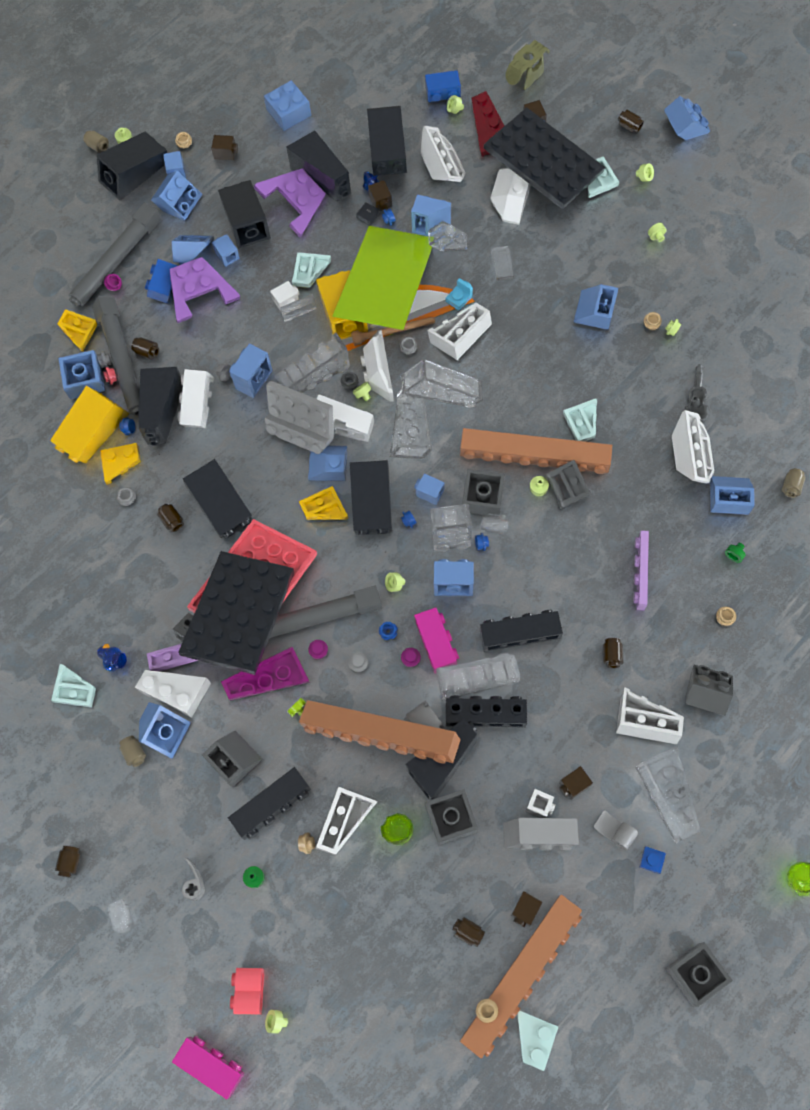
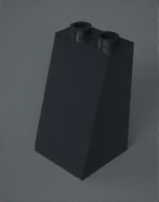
[367,106,407,176]
[286,130,351,201]
[97,131,167,200]
[218,180,271,249]
[138,367,183,446]
[183,459,252,538]
[350,460,392,535]
[405,719,478,801]

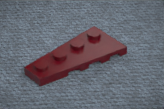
[471,91,505,157]

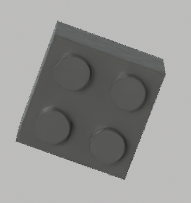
[462,469,505,517]
[425,789,478,846]
[665,942,733,1007]

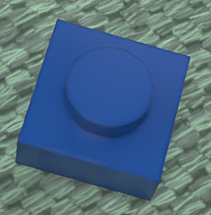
[639,846,666,874]

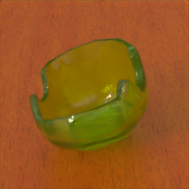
[380,813,414,846]
[787,862,810,896]

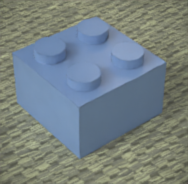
[264,80,311,131]
[230,343,273,398]
[58,350,105,399]
[434,559,474,596]

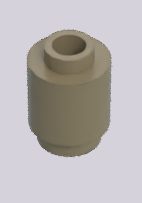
[83,130,109,153]
[782,468,805,498]
[119,735,146,767]

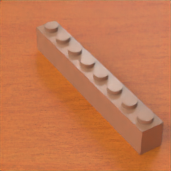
[460,428,613,474]
[299,700,460,764]
[460,894,582,1059]

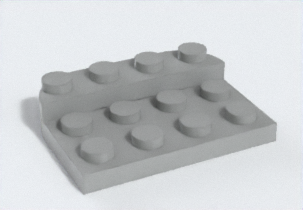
[265,381,334,454]

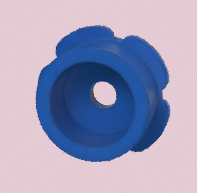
[382,209,396,226]
[119,417,136,435]
[401,510,417,528]
[475,533,489,551]
[379,622,398,640]

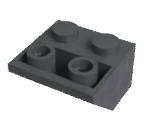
[685,664,733,716]
[202,730,263,788]

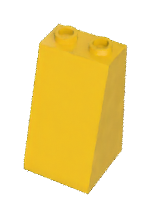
[316,270,368,342]
[50,386,129,463]

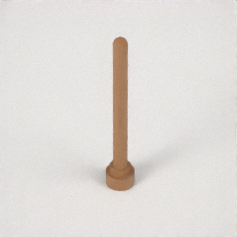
[351,317,435,346]

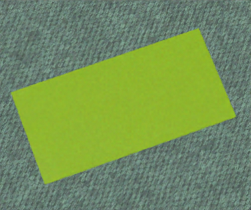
[332,226,435,330]

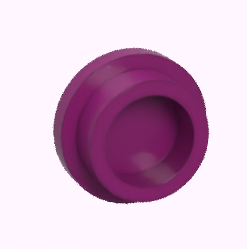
[104,274,122,291]
[308,640,328,659]
[401,647,421,667]

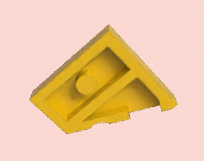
[57,309,98,351]
[100,443,141,485]
[299,486,348,520]

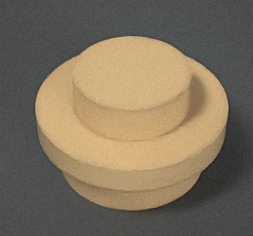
[175,132,192,148]
[643,312,662,330]
[716,607,736,626]
[298,832,315,854]
[476,999,498,1023]

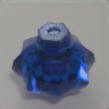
[362,171,379,191]

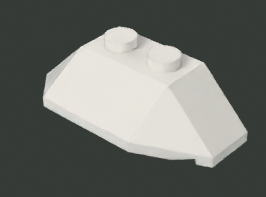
[420,126,466,182]
[490,167,531,225]
[361,330,394,402]
[672,410,714,484]

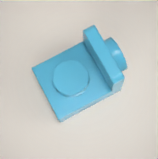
[445,278,473,311]

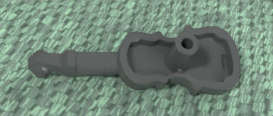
[685,364,708,422]

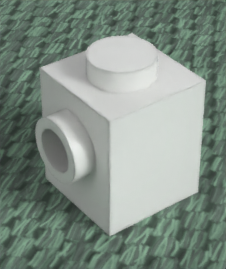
[270,281,300,313]
[526,789,556,818]

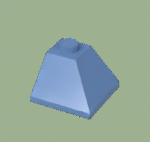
[172,235,214,265]
[308,446,347,481]
[139,702,191,759]

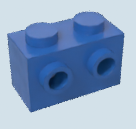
[425,70,461,102]
[145,259,178,303]

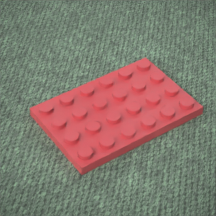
[187,519,317,613]

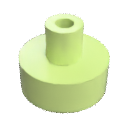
[447,95,464,114]
[115,127,132,144]
[636,163,654,182]
[647,223,666,242]
[353,382,372,401]
[530,476,549,496]
[385,572,405,592]
[265,1010,288,1034]

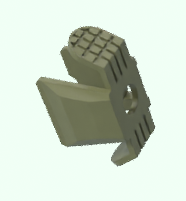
[505,40,550,90]

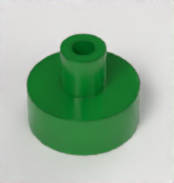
[725,542,746,563]
[243,866,265,888]

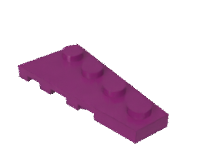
[221,647,310,701]

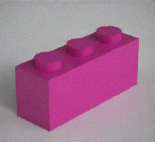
[414,608,459,674]
[172,1036,245,1100]

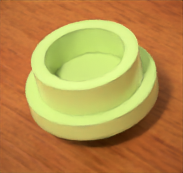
[665,319,681,336]

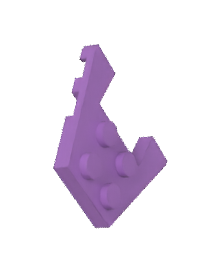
[254,168,326,238]
[170,257,240,324]

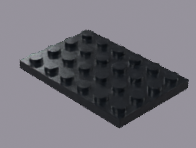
[483,107,605,210]
[178,551,294,675]

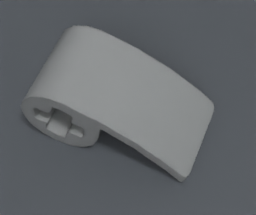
[594,810,639,851]
[182,858,205,901]

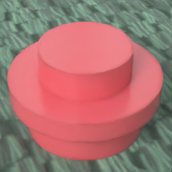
[103,367,117,385]

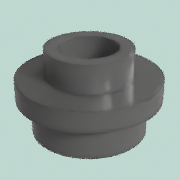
[341,372,359,389]

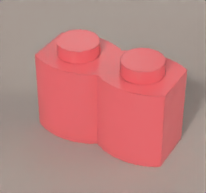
[230,968,264,1015]

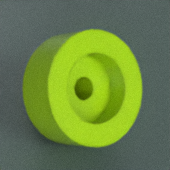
[287,698,306,717]

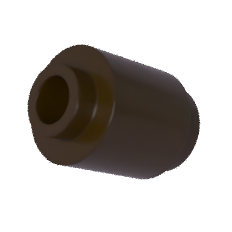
[618,109,644,133]
[131,337,159,360]
[157,504,184,532]
[603,638,624,668]
[55,845,81,878]
[452,917,485,947]

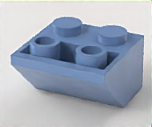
[664,96,710,140]
[151,171,202,220]
[411,195,451,236]
[574,284,619,330]
[710,476,755,515]

